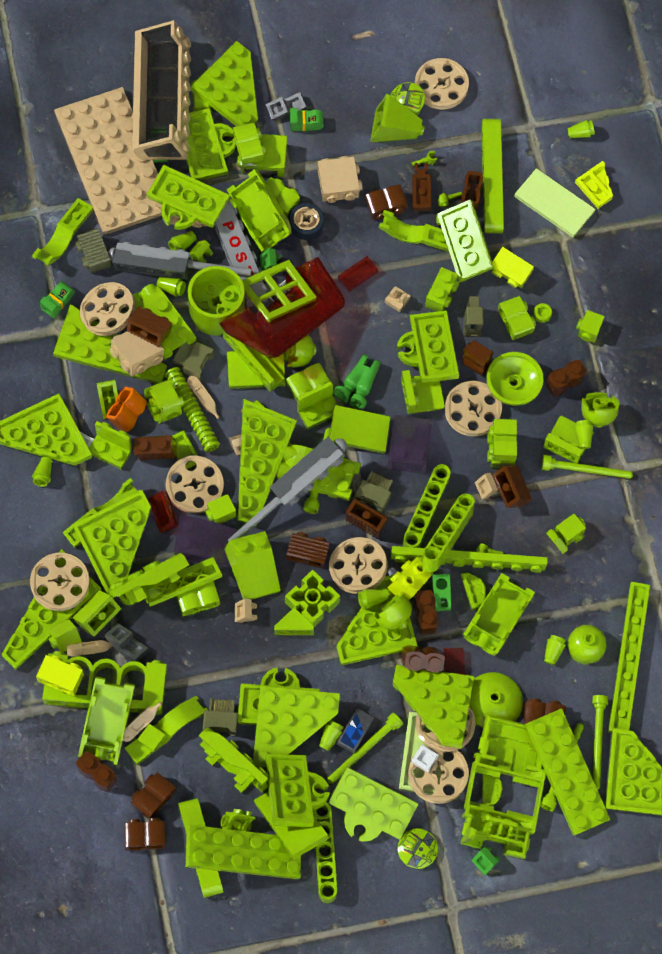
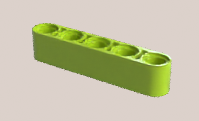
[403,464,451,548]
[422,494,475,572]
[178,798,224,898]
[313,802,337,903]

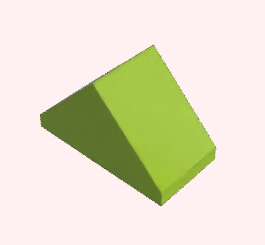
[96,380,118,419]
[274,608,314,635]

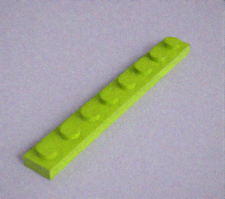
[391,546,547,573]
[608,582,650,733]

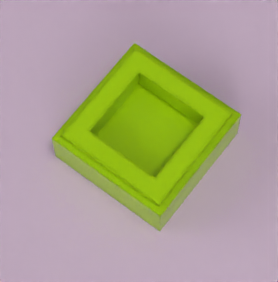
[137,724,166,752]

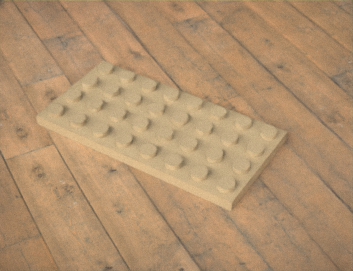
[54,87,162,236]

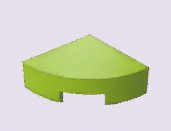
[546,529,568,554]

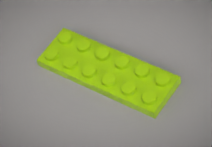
[525,709,610,836]
[185,825,301,879]

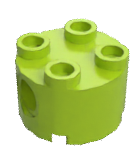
[144,379,184,424]

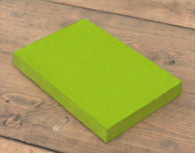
[227,349,285,389]
[330,405,390,454]

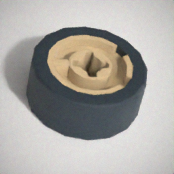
[289,203,324,240]

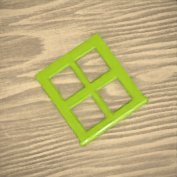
[242,260,317,322]

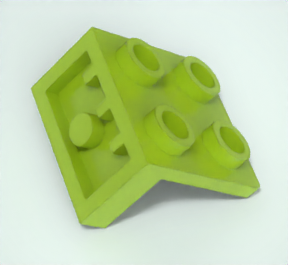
[401,370,445,414]
[297,381,338,430]
[543,416,594,464]
[89,421,132,470]

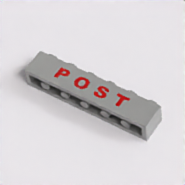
[214,199,270,308]

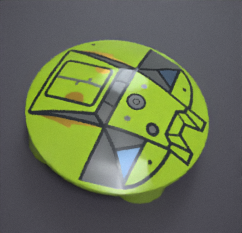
[391,82,425,115]
[398,829,438,869]

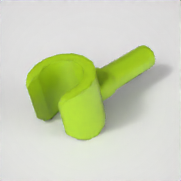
[411,151,437,167]
[438,192,462,207]
[475,544,503,554]

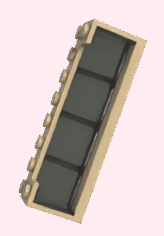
[132,20,191,160]

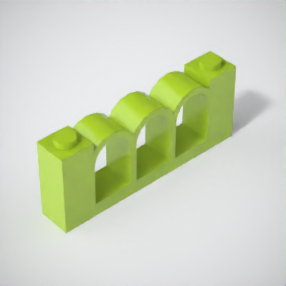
[42,651,167,715]

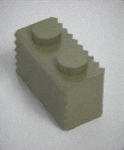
[75,228,111,273]

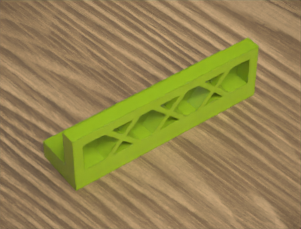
[223,325,285,392]
[141,557,222,607]

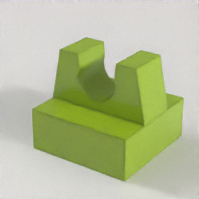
[189,240,213,263]

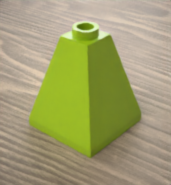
[370,94,425,142]

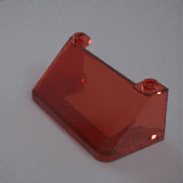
[219,257,345,359]

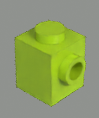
[576,310,605,343]
[205,494,236,526]
[555,514,586,546]
[48,619,82,653]

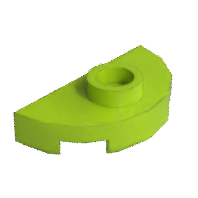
[460,573,486,611]
[482,774,503,806]

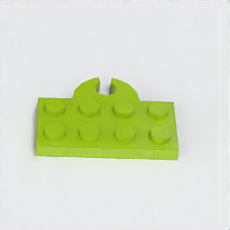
[174,108,236,181]
[146,165,230,230]
[397,310,459,383]
[238,667,320,725]
[265,754,330,827]
[328,767,418,842]

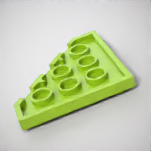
[191,41,258,126]
[0,394,93,466]
[73,490,151,593]
[336,575,418,666]
[393,665,474,749]
[253,686,340,767]
[605,729,662,816]

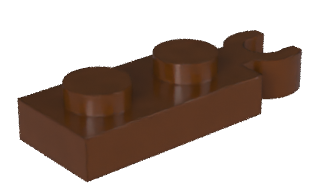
[412,163,431,211]

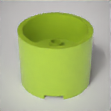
[188,266,245,336]

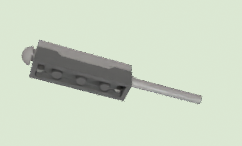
[108,242,252,281]
[228,437,347,541]

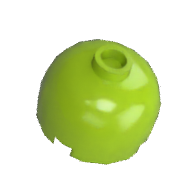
[283,330,316,367]
[581,392,620,427]
[372,592,412,630]
[567,624,607,665]

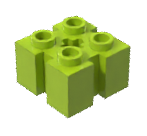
[487,419,517,469]
[285,570,340,627]

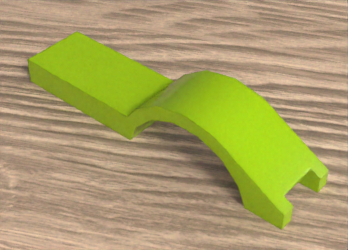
[32,198,93,266]
[378,210,450,253]
[62,478,141,549]
[125,696,208,765]

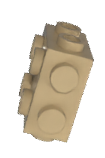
[317,156,362,203]
[110,332,164,377]

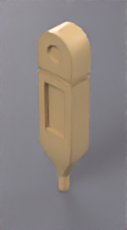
[187,376,220,419]
[67,640,113,656]
[123,702,162,742]

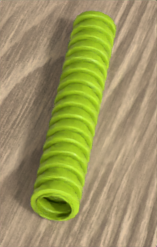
[165,367,220,452]

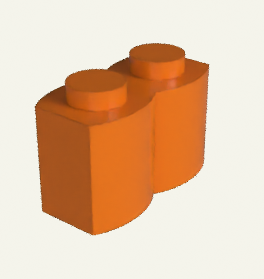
[106,387,147,432]

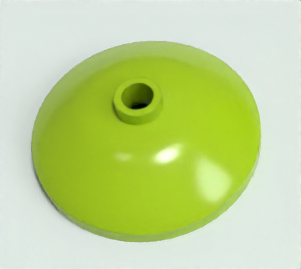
[486,352,543,406]
[469,672,523,728]

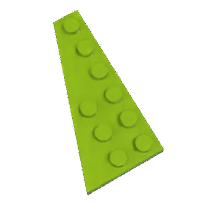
[53,304,167,384]
[237,399,297,527]
[1,549,102,670]

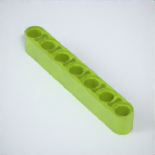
[482,119,504,234]

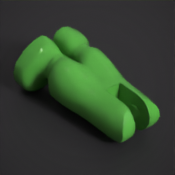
[333,354,381,409]

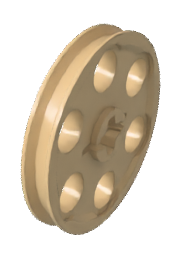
[415,58,469,110]
[80,282,136,336]
[445,381,502,437]
[166,456,224,514]
[329,537,388,594]
[30,553,90,611]
[415,707,476,752]
[408,745,469,804]

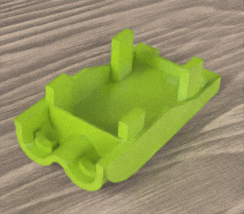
[227,169,292,252]
[125,284,197,360]
[277,445,361,501]
[107,553,189,605]
[463,573,535,656]
[78,676,135,765]
[198,727,268,793]

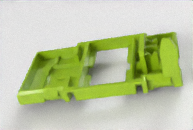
[461,715,546,859]

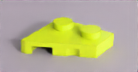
[575,161,613,209]

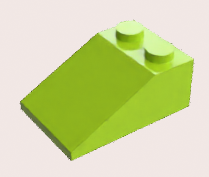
[225,531,281,599]

